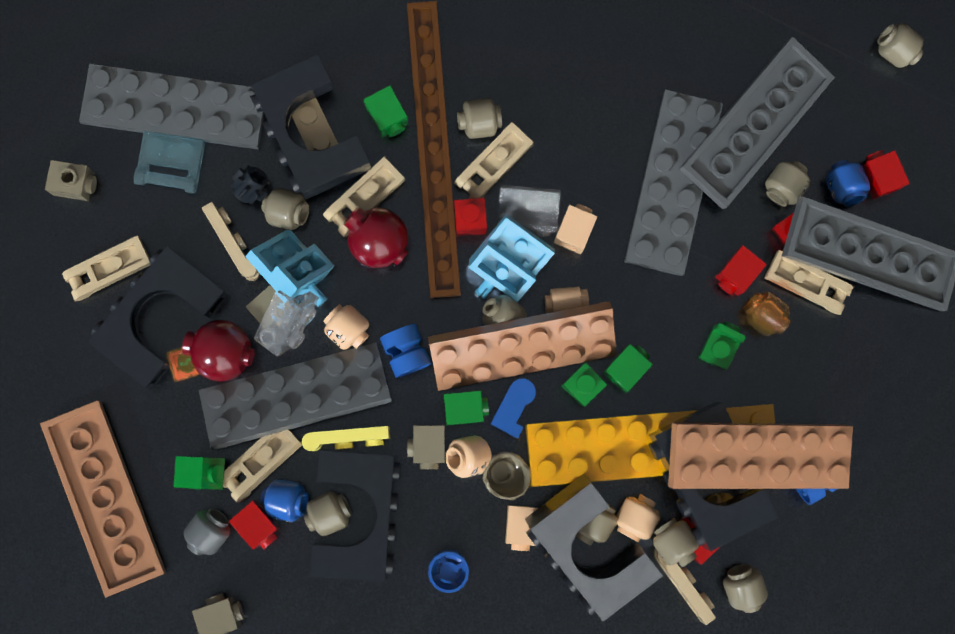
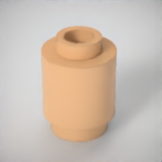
[544,286,589,313]

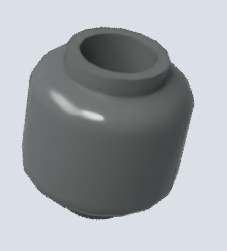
[183,508,231,555]

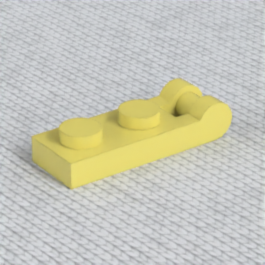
[302,426,390,451]

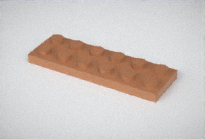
[428,301,616,391]
[40,400,166,598]
[668,422,853,489]

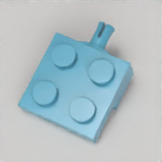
[469,214,555,302]
[246,230,334,307]

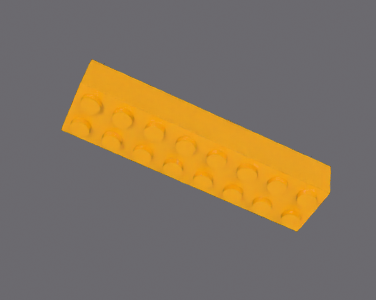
[525,404,775,487]

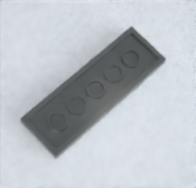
[679,37,835,209]
[79,63,265,150]
[624,89,723,276]
[782,197,955,311]
[199,343,392,450]

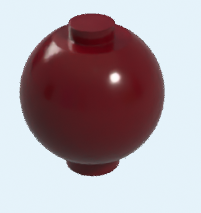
[343,206,408,268]
[182,320,254,381]

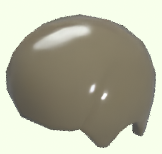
[483,451,531,500]

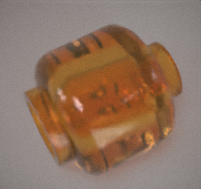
[744,292,791,336]

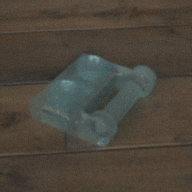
[134,131,205,194]

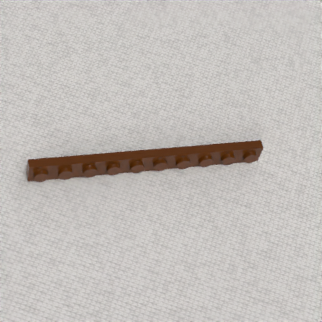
[407,1,461,298]

